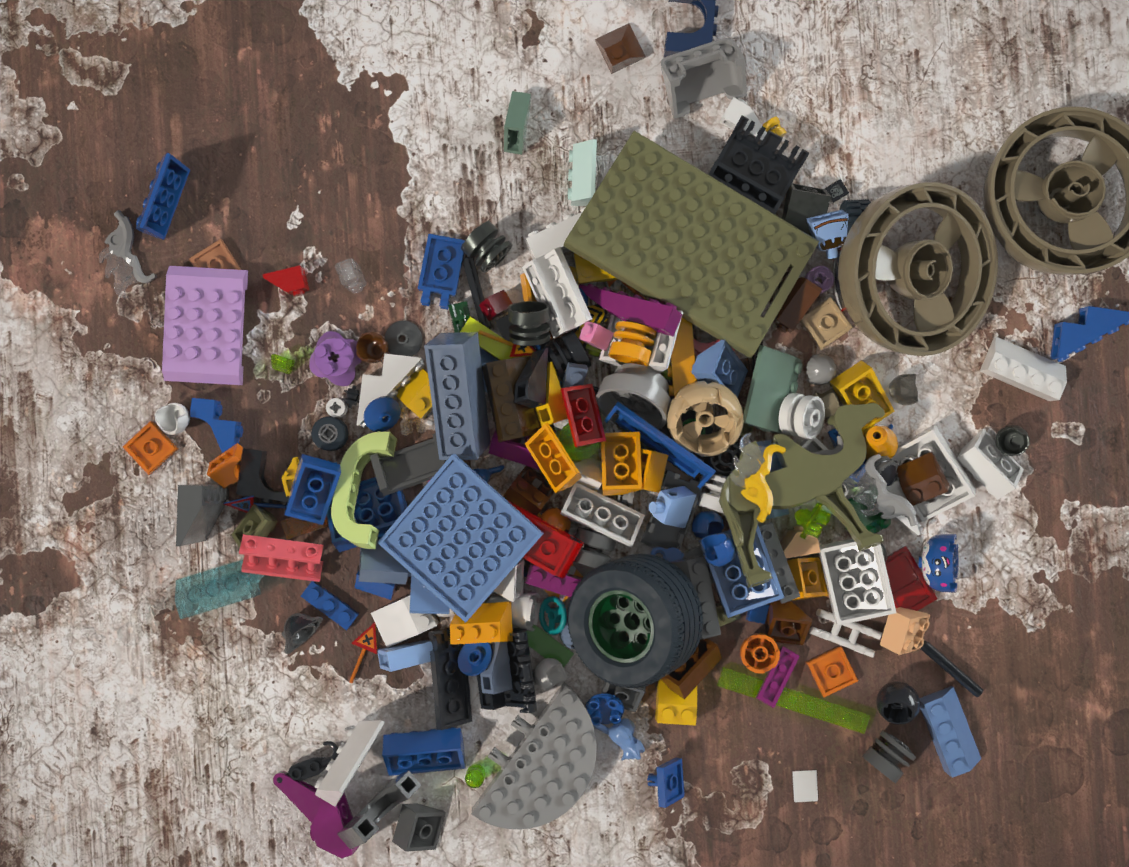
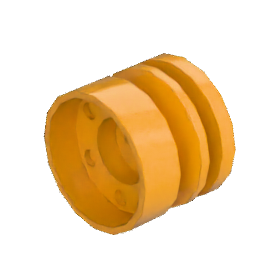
[608,321,657,366]

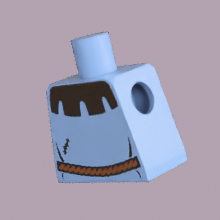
[806,210,849,259]

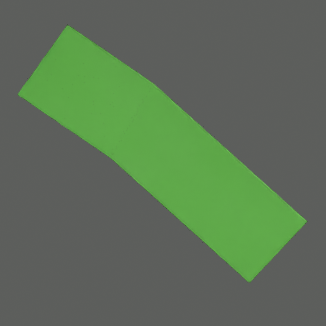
[527,624,574,667]

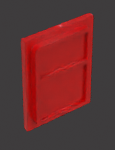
[885,546,938,611]

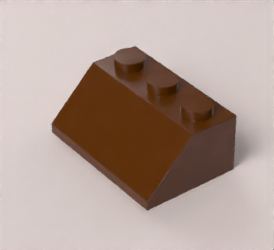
[661,638,722,699]

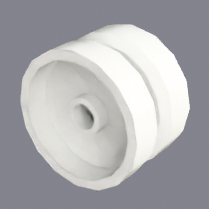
[778,393,825,439]

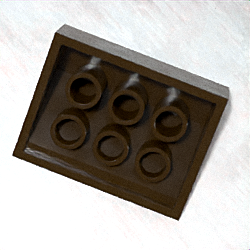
[482,356,555,443]

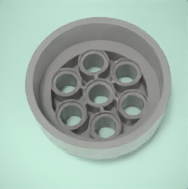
[596,363,671,430]

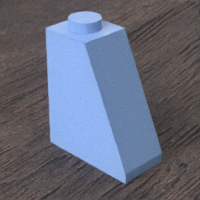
[377,640,433,672]

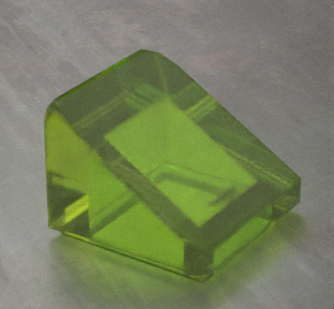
[271,354,294,374]

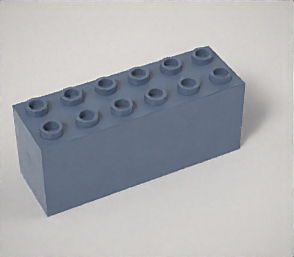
[424,332,491,460]

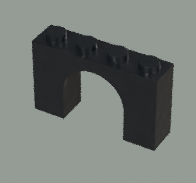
[236,448,301,505]

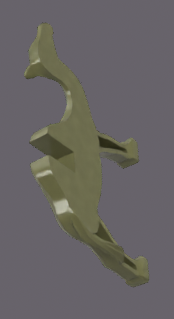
[719,403,885,588]

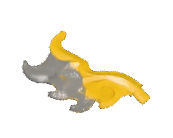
[731,433,786,523]

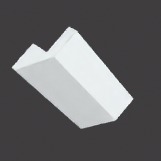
[522,247,592,338]

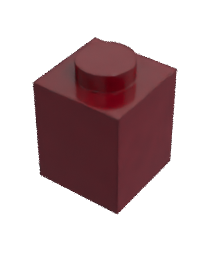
[479,290,513,321]

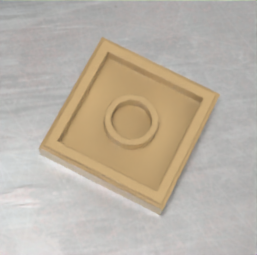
[800,297,853,350]

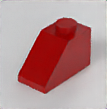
[262,265,310,297]

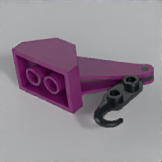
[273,741,360,859]

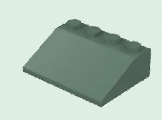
[743,345,803,435]

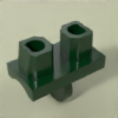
[448,301,471,333]

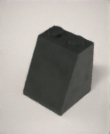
[782,183,831,237]

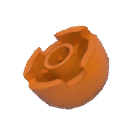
[740,633,780,674]

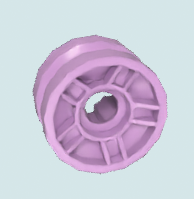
[805,266,834,294]

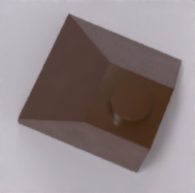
[595,23,646,74]
[765,600,812,645]

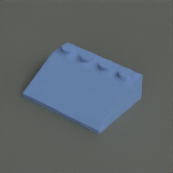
[699,525,784,618]

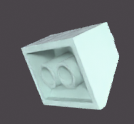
[568,139,597,206]

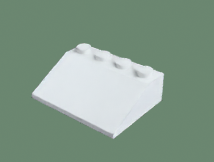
[891,425,977,522]
[819,539,896,625]
[315,720,385,807]

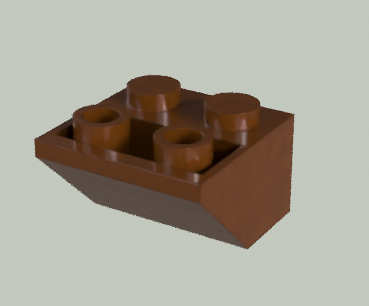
[503,466,554,516]

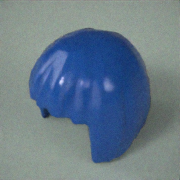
[692,511,724,538]
[701,533,736,567]

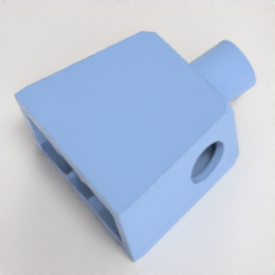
[649,486,696,528]

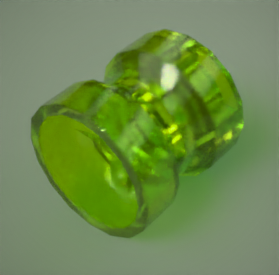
[465,764,485,788]

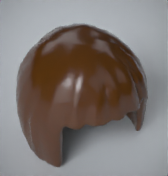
[356,332,389,364]

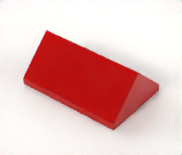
[561,384,606,448]

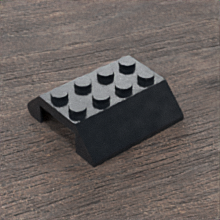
[708,115,809,214]
[477,628,537,713]

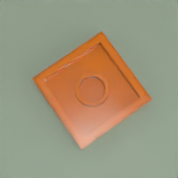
[123,421,178,475]
[806,645,858,697]

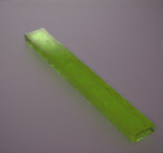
[717,667,870,734]

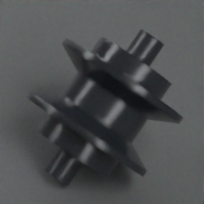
[342,385,360,408]

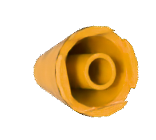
[863,425,898,460]

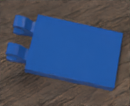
[418,234,465,310]

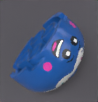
[919,534,959,593]

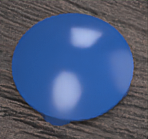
[586,693,624,725]

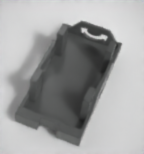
[641,470,704,549]

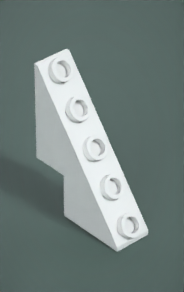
[357,353,425,428]

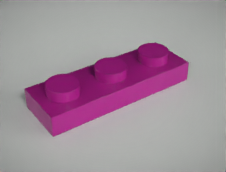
[756,646,800,708]

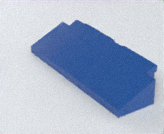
[604,402,716,489]

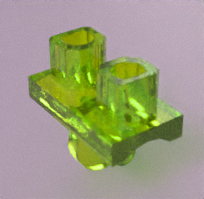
[795,502,831,539]

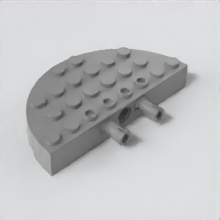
[471,682,597,830]

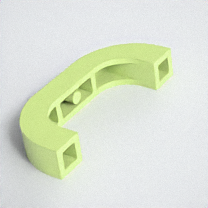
[331,432,397,549]

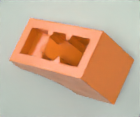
[207,443,243,488]

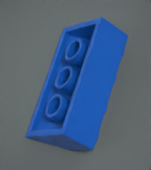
[382,727,466,776]

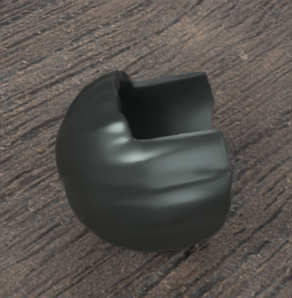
[995,425,1030,456]

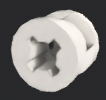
[326,398,348,418]

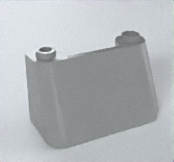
[661,38,747,119]

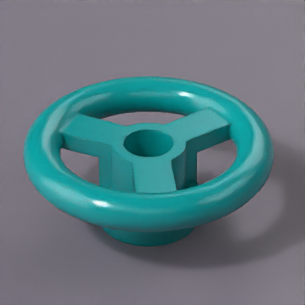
[539,596,567,635]

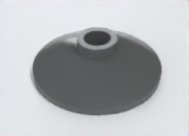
[384,321,423,357]

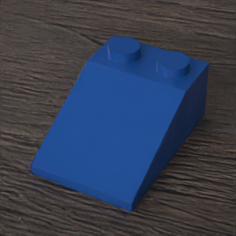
[284,454,341,525]

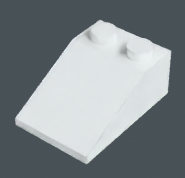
[371,594,439,648]

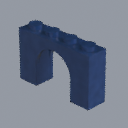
[664,0,719,57]

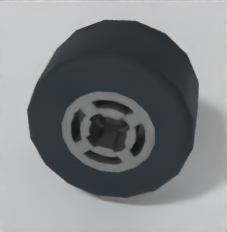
[311,416,349,451]

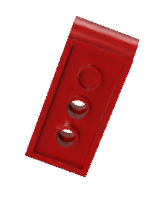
[507,500,584,578]

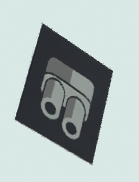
[825,179,849,203]

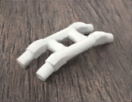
[809,609,883,658]

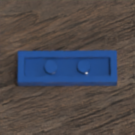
[301,581,359,630]

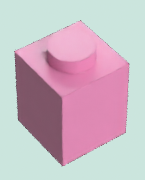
[578,322,614,351]

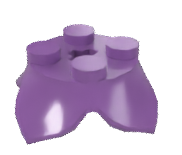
[309,331,362,386]

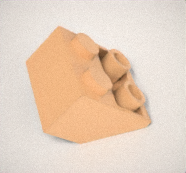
[880,607,930,655]

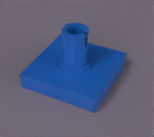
[647,758,684,808]

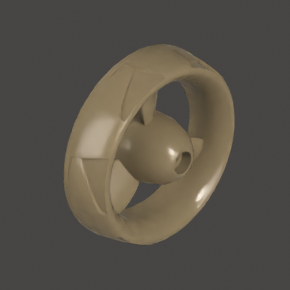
[983,107,1129,275]
[838,182,998,356]

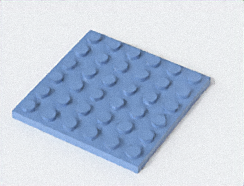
[378,454,544,622]

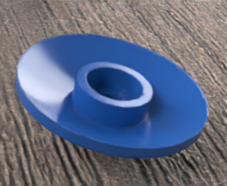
[364,397,401,432]
[458,643,492,676]

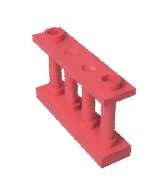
[239,534,323,582]

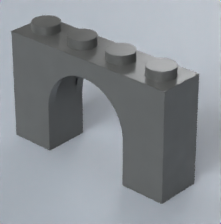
[337,771,422,849]

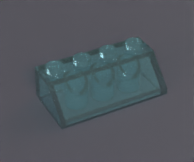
[175,560,261,619]

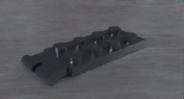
[428,628,472,730]

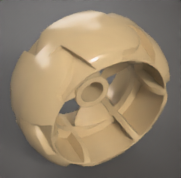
[667,381,744,457]

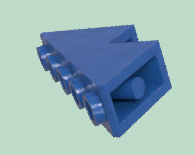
[1050,306,1129,362]

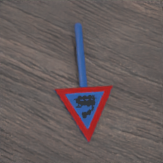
[223,495,287,513]

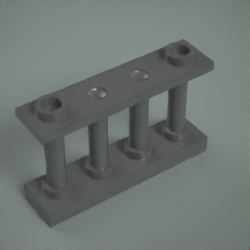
[758,522,800,604]

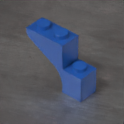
[190,398,243,453]

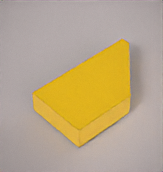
[282,457,299,497]

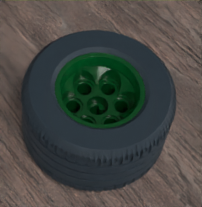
[567,554,703,688]

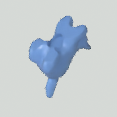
[593,718,645,761]

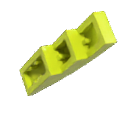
[460,317,527,360]

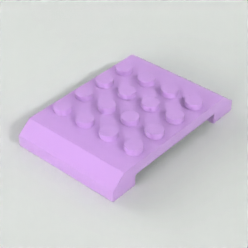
[162,266,248,385]

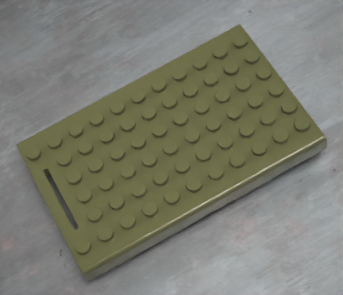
[563,130,819,358]

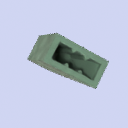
[504,91,531,155]

